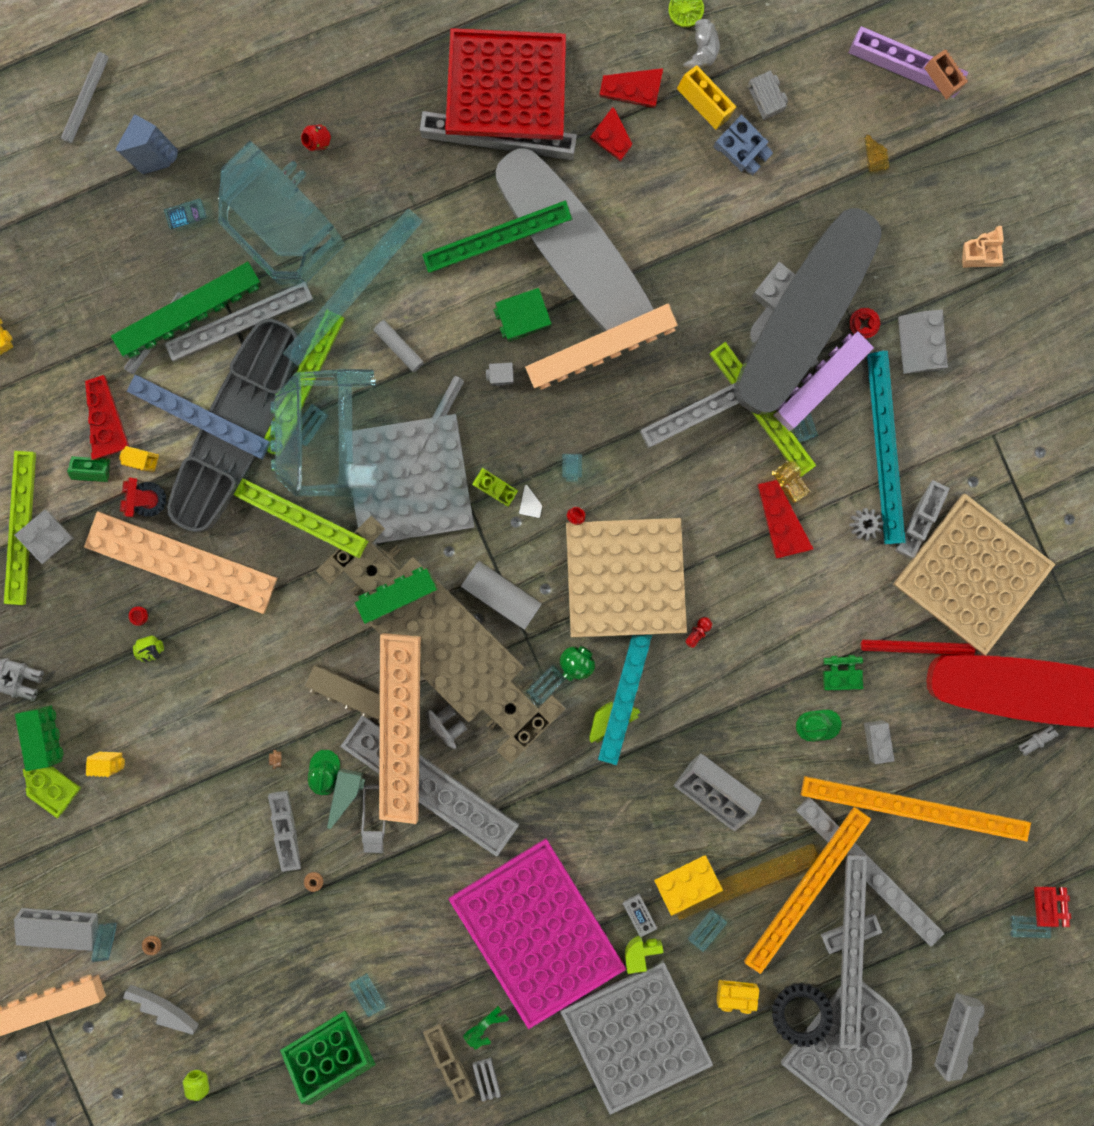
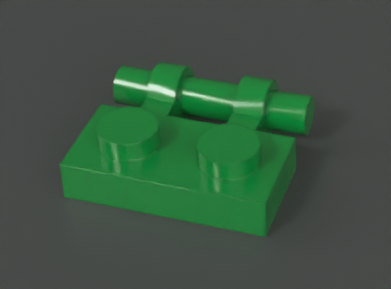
[823,655,863,691]

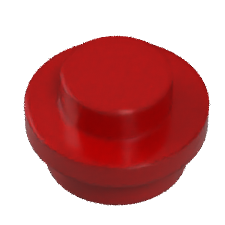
[566,507,585,525]
[129,606,148,626]

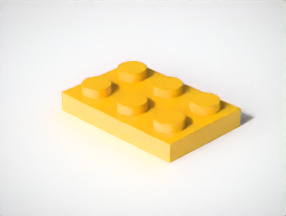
[654,855,723,916]

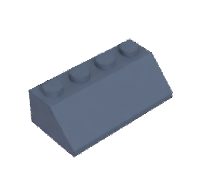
[115,114,178,174]

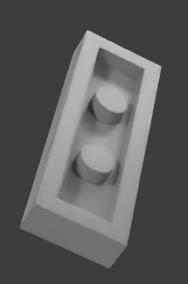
[820,913,882,954]

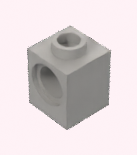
[486,363,514,386]

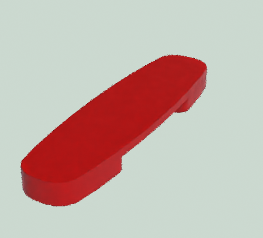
[926,654,1094,728]

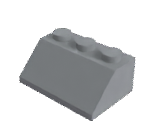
[898,309,948,374]

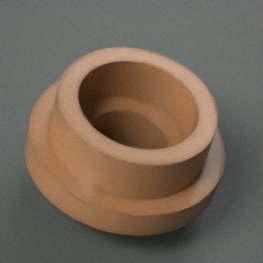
[269,750,281,769]
[304,872,323,892]
[142,936,162,955]

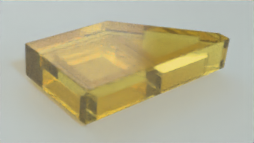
[864,135,889,172]

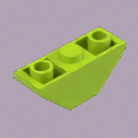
[472,468,518,507]
[589,701,641,743]

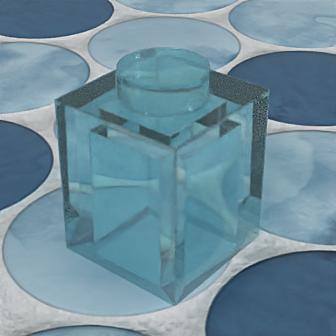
[562,454,582,482]

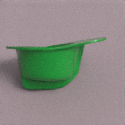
[796,709,842,742]
[308,750,340,795]

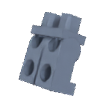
[713,114,773,176]

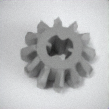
[849,508,883,541]

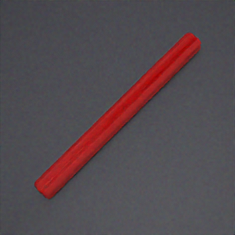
[860,639,976,655]

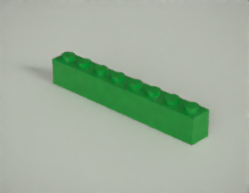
[111,262,262,359]

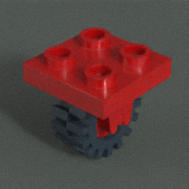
[120,477,166,517]

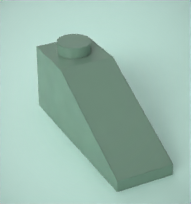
[327,768,366,829]

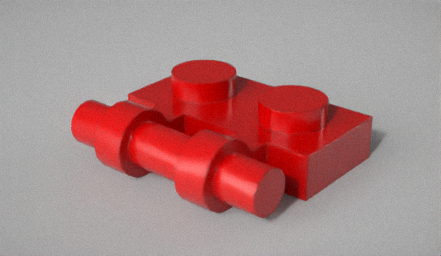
[1034,887,1072,927]

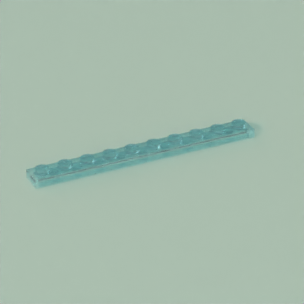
[283,208,423,366]

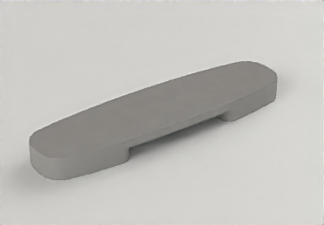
[496,148,654,344]

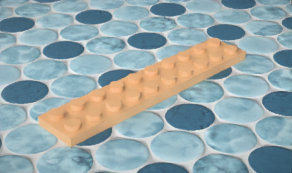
[84,511,278,614]
[379,633,421,824]

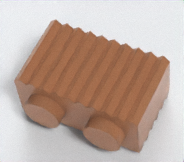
[924,50,968,100]

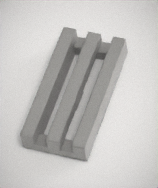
[473,1058,501,1102]

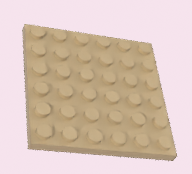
[893,494,1056,655]
[566,518,687,638]

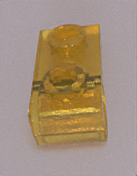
[771,460,811,503]

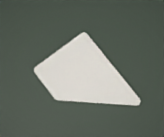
[519,485,542,518]

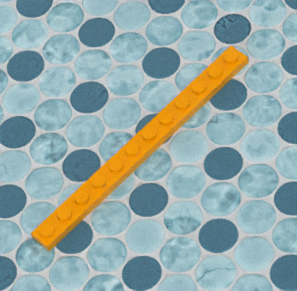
[801,776,1031,841]

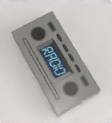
[623,894,657,938]

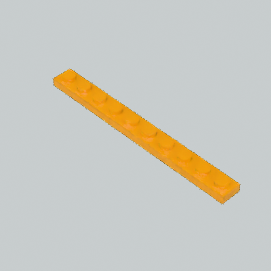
[744,807,871,974]

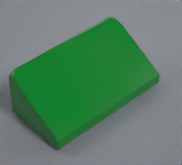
[67,456,110,482]

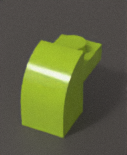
[625,936,664,974]

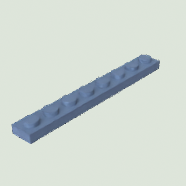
[127,375,271,460]

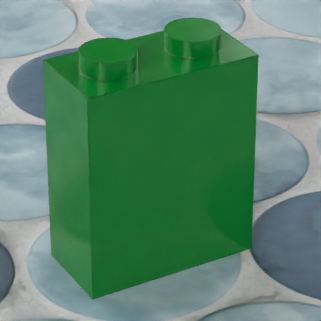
[493,288,552,342]

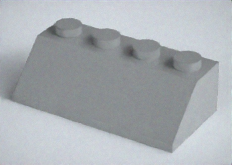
[674,753,762,832]
[934,993,984,1081]

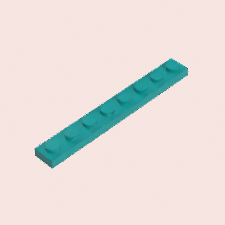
[598,635,652,765]

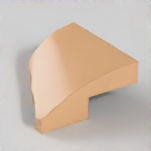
[962,226,1004,268]

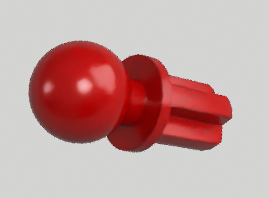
[685,617,712,648]

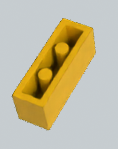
[677,65,736,130]

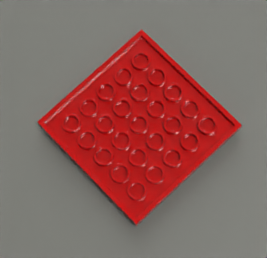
[445,28,566,140]

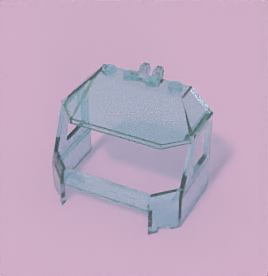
[218,140,346,284]
[270,369,377,496]

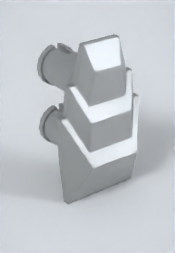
[425,705,467,749]

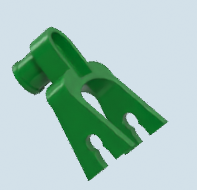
[463,1006,509,1050]

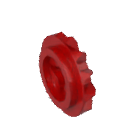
[849,308,880,339]

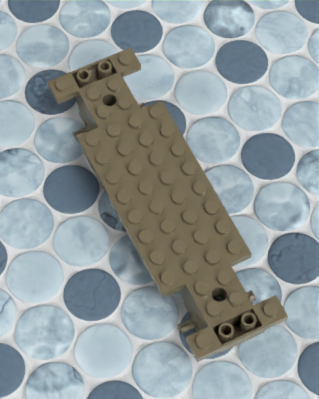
[316,515,566,764]

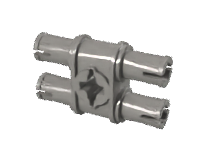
[0,658,44,701]

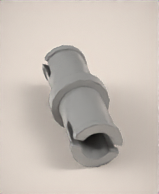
[1018,726,1059,756]

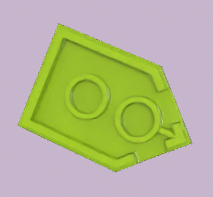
[23,766,81,818]

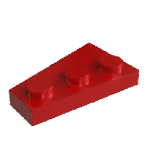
[599,68,663,108]

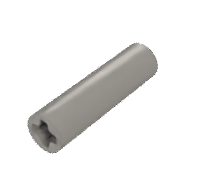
[373,320,424,372]

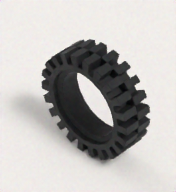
[772,983,833,1047]

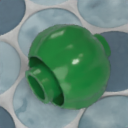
[560,645,595,681]

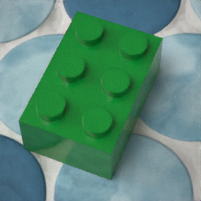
[15,705,64,771]

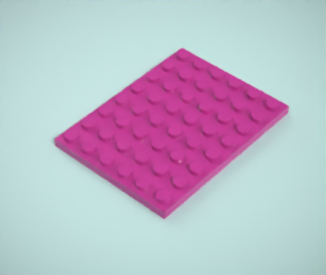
[448,838,626,1029]

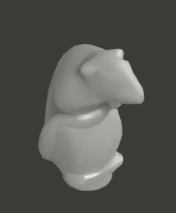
[683,19,720,70]

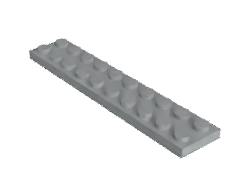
[340,716,519,857]

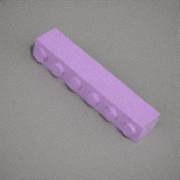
[848,26,968,98]
[774,332,874,431]

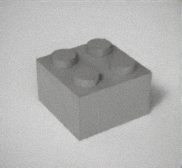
[15,509,74,564]

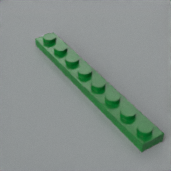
[422,200,573,273]

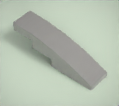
[895,480,950,560]
[268,791,301,872]
[123,985,199,1035]

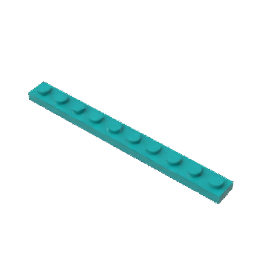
[867,351,906,544]

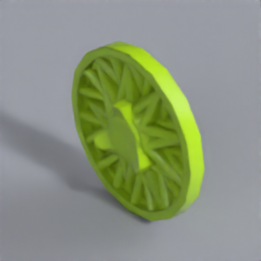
[668,0,704,28]

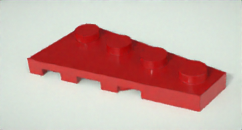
[85,375,130,460]
[757,480,814,559]

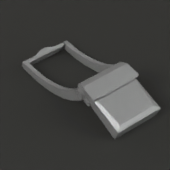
[361,784,386,853]

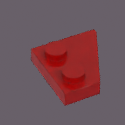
[590,107,632,162]

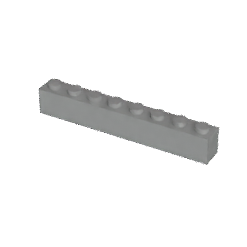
[420,111,577,161]

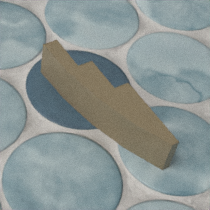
[423,1024,476,1104]

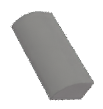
[461,561,542,630]
[14,908,98,951]

